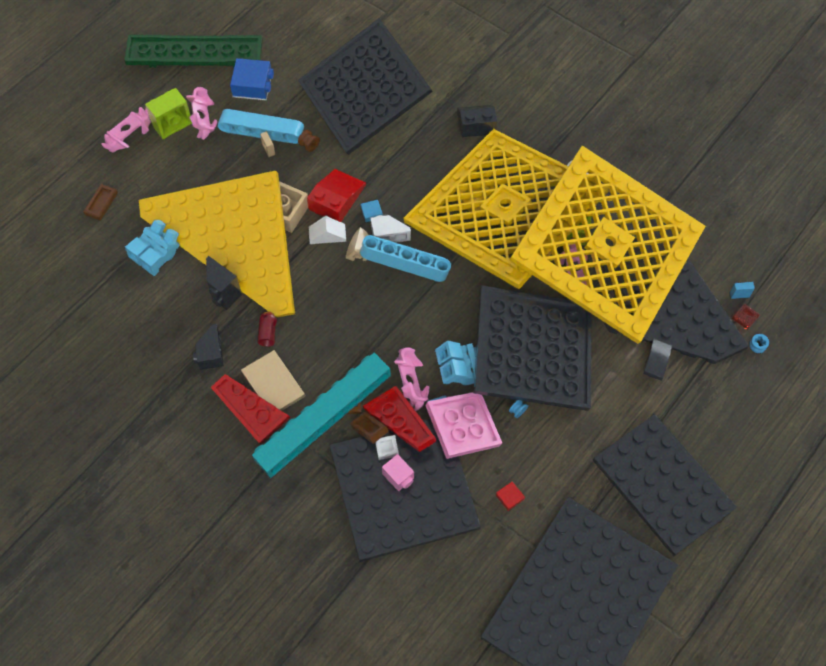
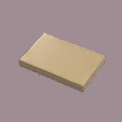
[241,350,305,411]

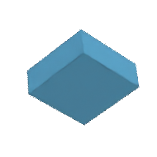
[361,200,383,222]
[730,282,755,299]

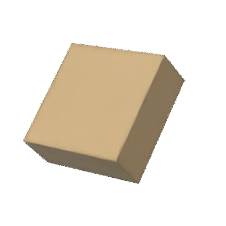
[260,131,275,157]

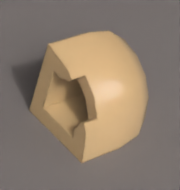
[346,227,370,261]

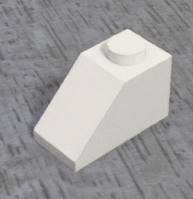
[371,215,411,243]

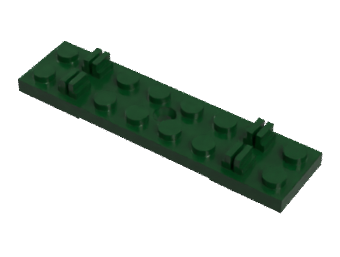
[124,35,262,68]

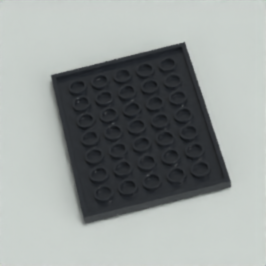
[481,497,678,666]

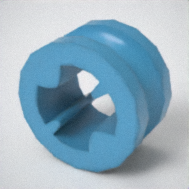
[749,334,769,353]
[509,400,528,418]

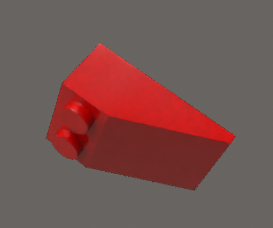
[307,169,366,222]

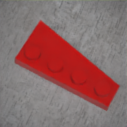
[211,374,291,444]
[363,386,436,452]

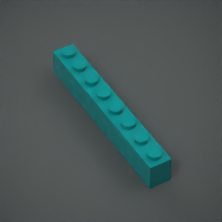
[252,353,391,479]

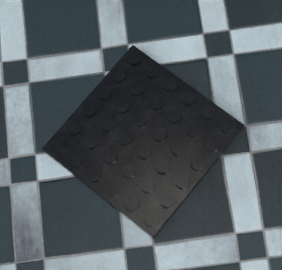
[298,18,433,155]
[473,286,592,411]
[330,419,481,562]

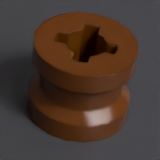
[298,130,320,152]

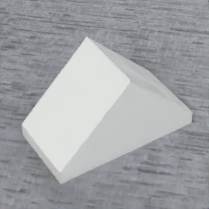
[309,216,346,244]

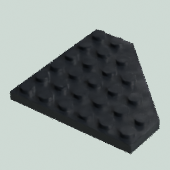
[601,259,749,364]

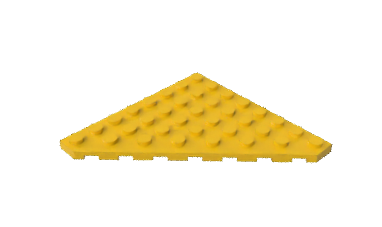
[139,171,295,317]

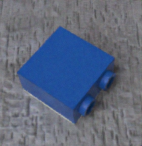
[230,58,274,100]

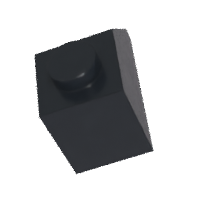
[193,324,224,370]

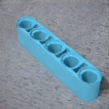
[218,109,304,144]
[360,235,451,282]

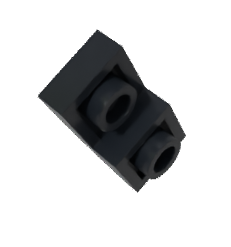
[643,339,672,381]

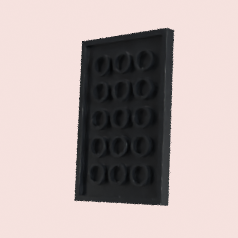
[593,414,737,557]

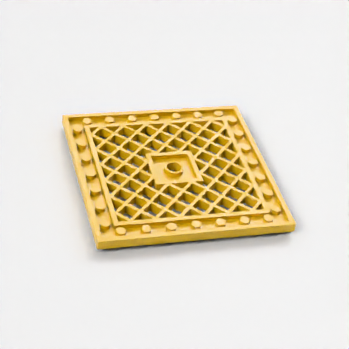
[404,129,609,289]
[509,146,706,344]

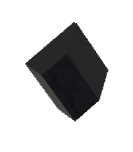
[457,105,497,137]
[206,256,242,310]

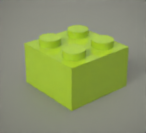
[145,88,192,139]

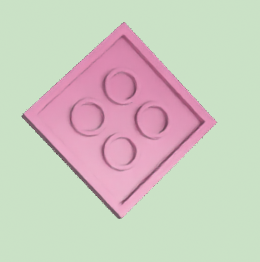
[425,392,502,459]

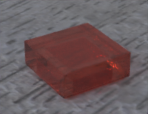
[732,304,760,330]

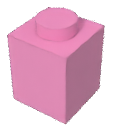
[382,454,414,491]

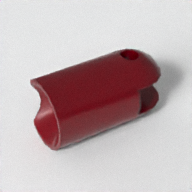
[257,311,277,347]

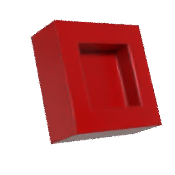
[496,481,525,511]

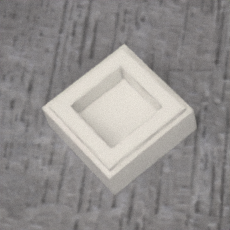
[375,435,399,460]

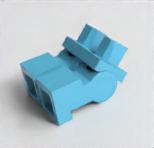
[125,220,180,276]
[435,341,476,385]

